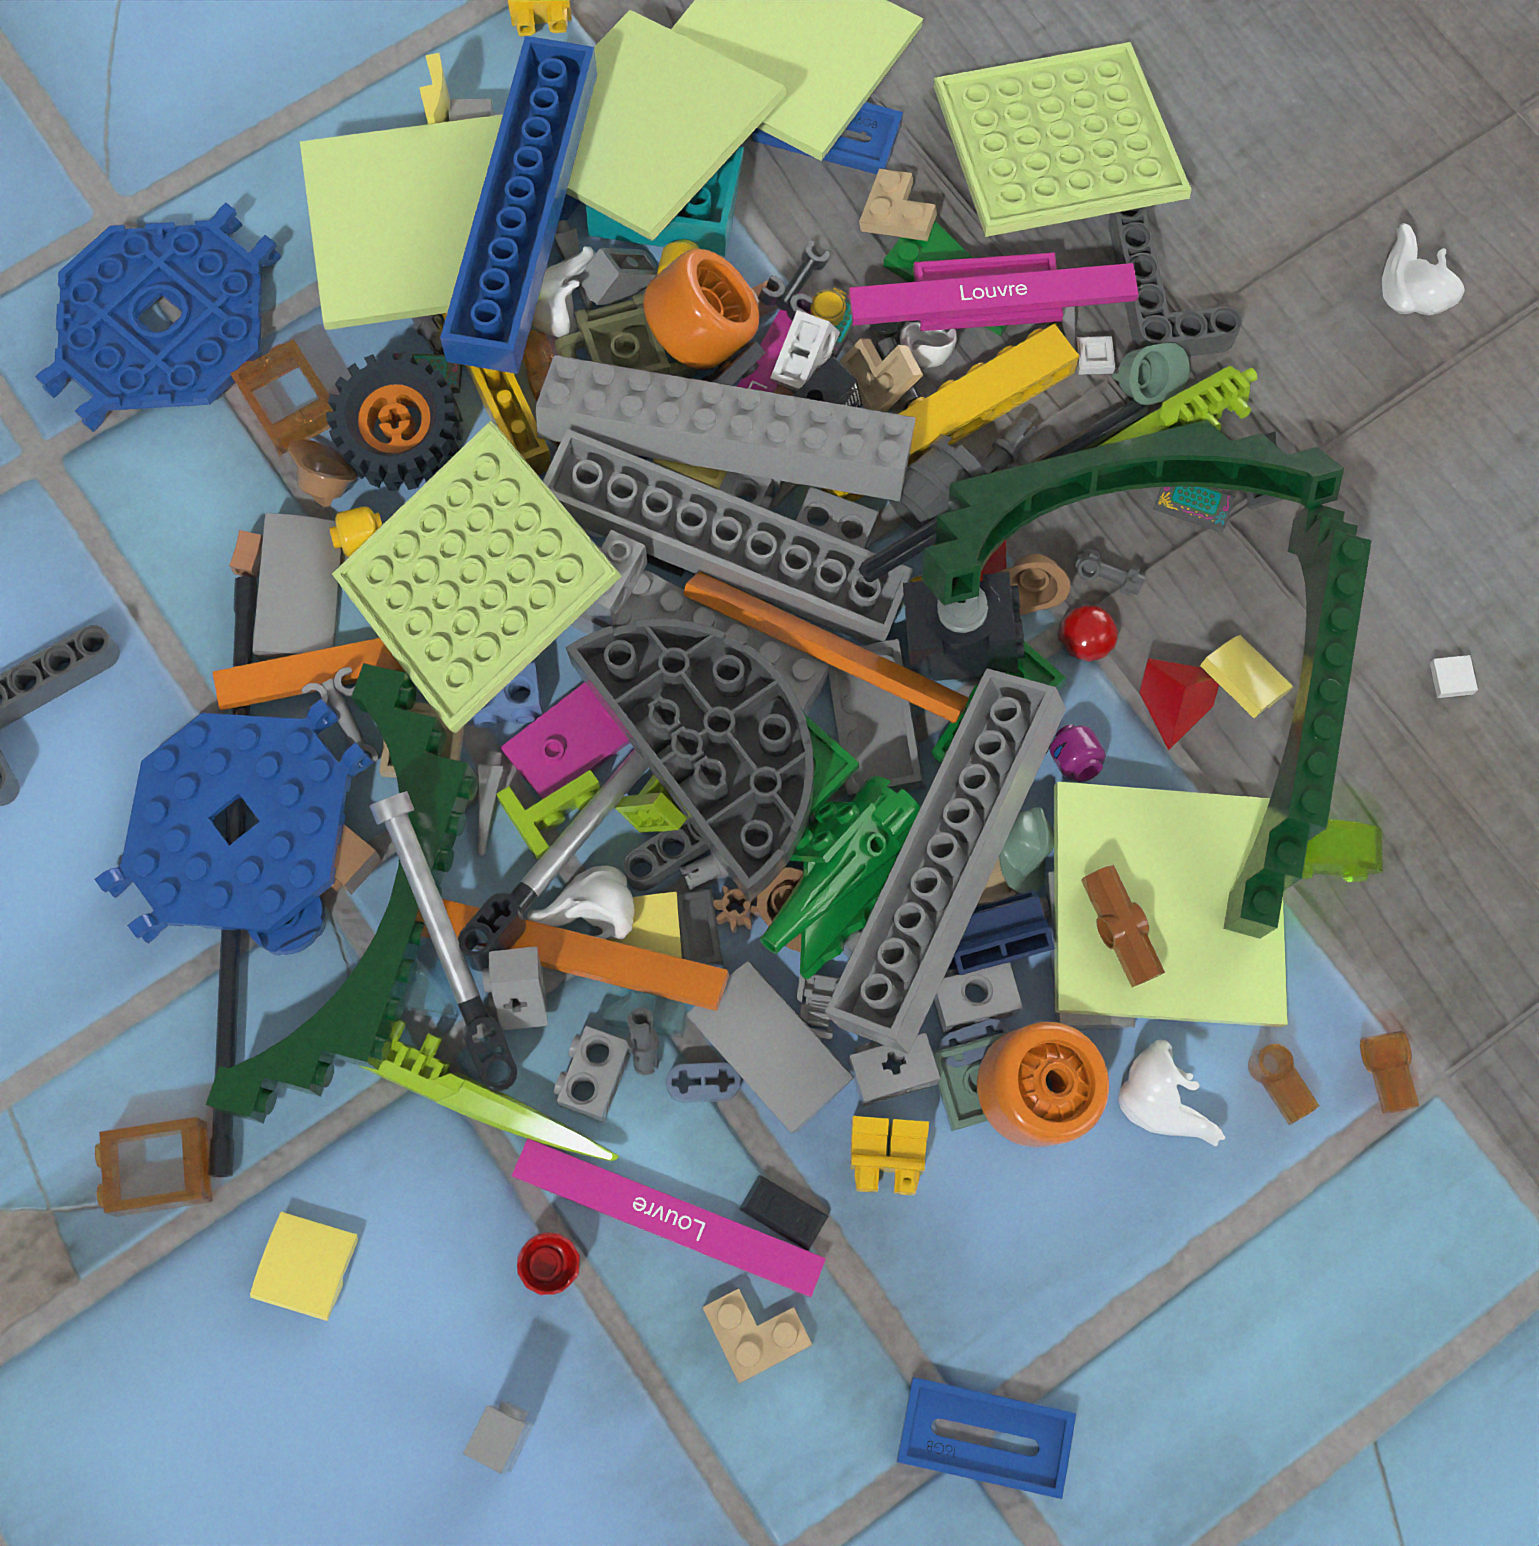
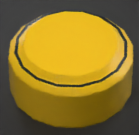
[810,290,846,326]

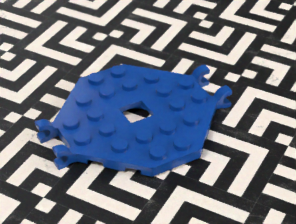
[35,203,282,432]
[94,699,374,944]

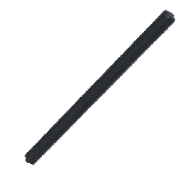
[859,400,1148,582]

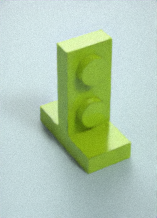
[496,770,600,861]
[615,774,687,833]

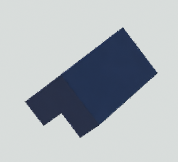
[952,890,1055,975]

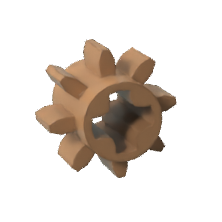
[713,886,761,934]

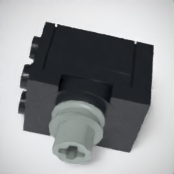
[903,572,1025,681]

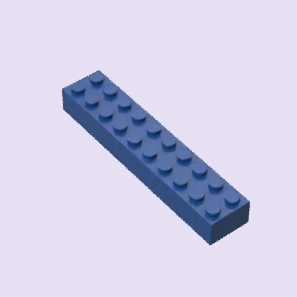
[440,36,597,374]

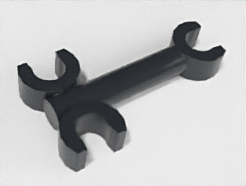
[758,241,830,321]

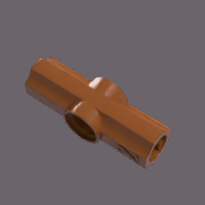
[1081,865,1165,987]

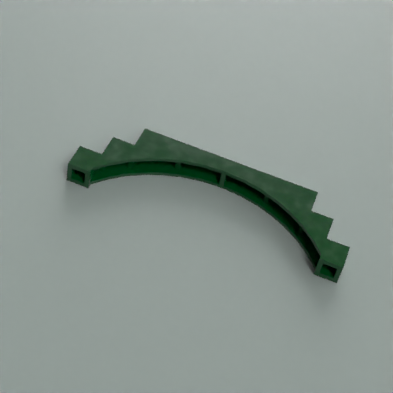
[922,420,1344,605]
[1223,505,1372,939]
[205,663,478,1124]

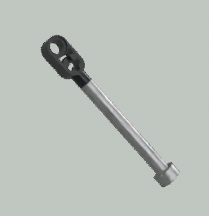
[458,749,648,972]
[370,791,517,1091]

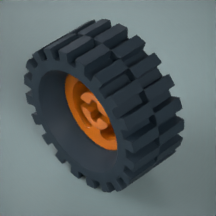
[326,351,463,491]

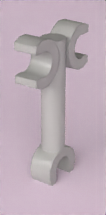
[301,667,379,762]

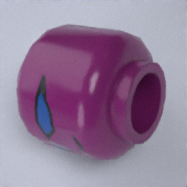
[1049,725,1106,782]

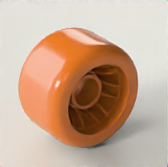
[643,249,759,370]
[977,1022,1109,1147]

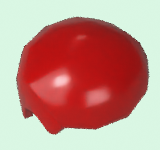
[1058,605,1118,662]
[516,1232,580,1295]

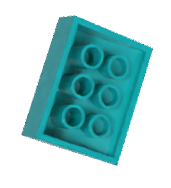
[586,146,744,257]

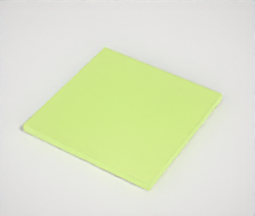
[671,0,923,161]
[566,10,787,241]
[934,42,1191,237]
[300,114,541,330]
[332,421,622,733]
[1054,782,1288,1027]

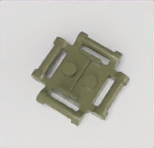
[554,293,698,379]

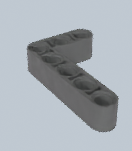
[1108,207,1242,357]
[0,625,120,806]
[623,815,816,891]

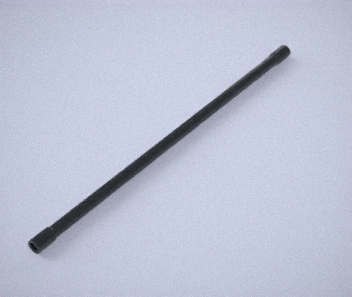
[208,576,257,1177]

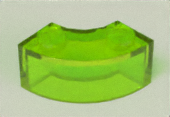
[1302,819,1383,882]

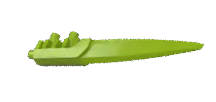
[1098,366,1258,447]
[358,1019,619,1161]

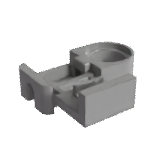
[797,972,843,1040]

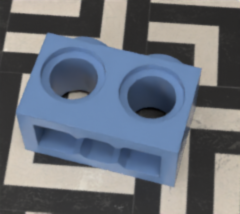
[467,662,543,729]

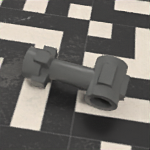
[1075,549,1145,595]

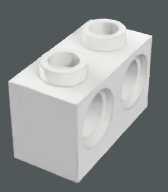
[770,310,840,393]

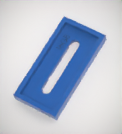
[753,102,903,175]
[896,1377,1076,1499]

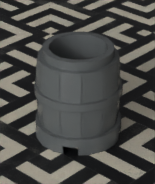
[889,434,987,530]

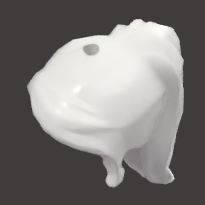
[1382,223,1465,315]
[532,246,597,338]
[527,865,635,939]
[1118,1040,1225,1147]

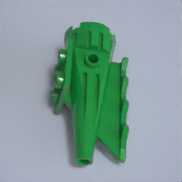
[760,776,921,979]

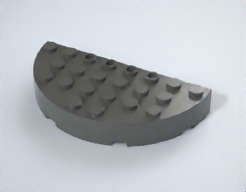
[566,619,814,902]

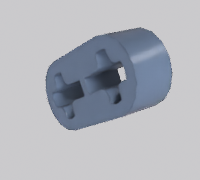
[937,1019,1010,1067]
[665,1063,741,1103]

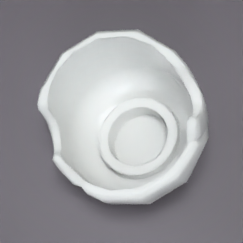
[900,321,957,368]

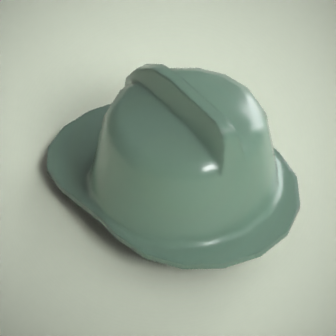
[1112,343,1190,405]
[999,807,1054,894]

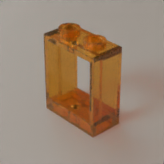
[230,339,333,456]
[95,1117,212,1217]

